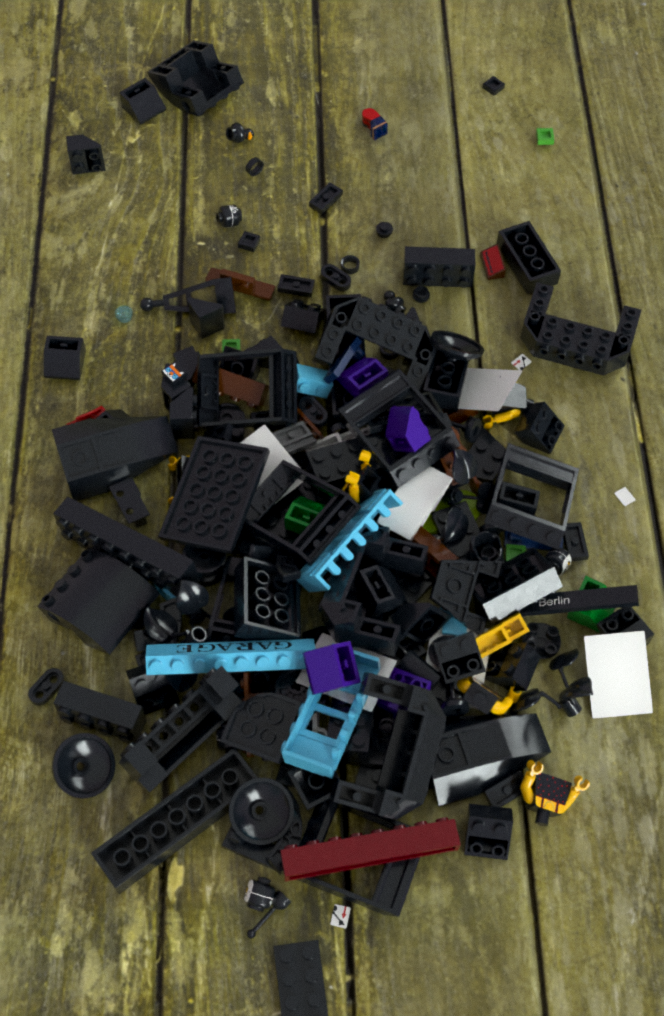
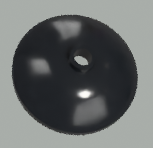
[431,330,484,361]
[52,733,116,799]
[228,777,294,845]

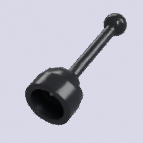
[247,890,291,939]

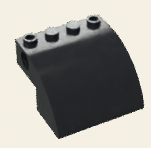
[147,40,244,116]
[37,548,160,655]

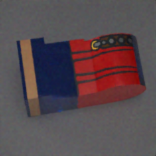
[362,108,388,140]

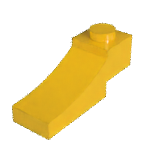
[475,612,530,658]

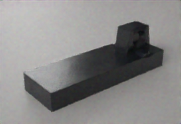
[222,826,275,871]

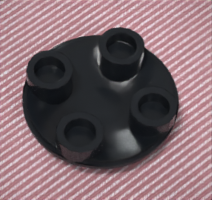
[521,622,561,659]

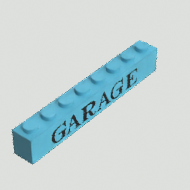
[145,639,315,675]

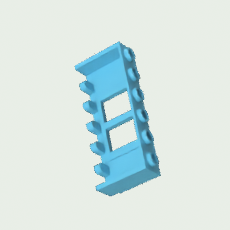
[297,488,403,592]
[281,643,381,779]

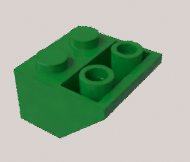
[284,496,325,535]
[567,576,615,632]

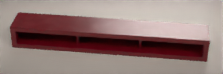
[280,817,461,882]

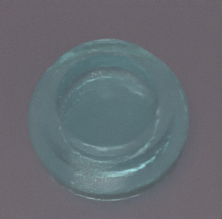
[115,306,133,323]

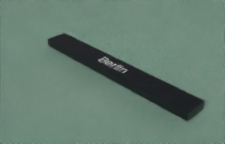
[476,585,639,620]

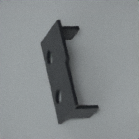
[109,477,150,528]

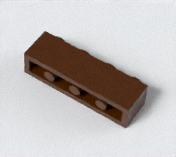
[192,364,269,408]
[390,526,459,577]

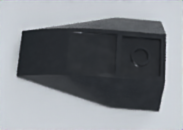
[52,416,178,501]
[431,713,551,807]

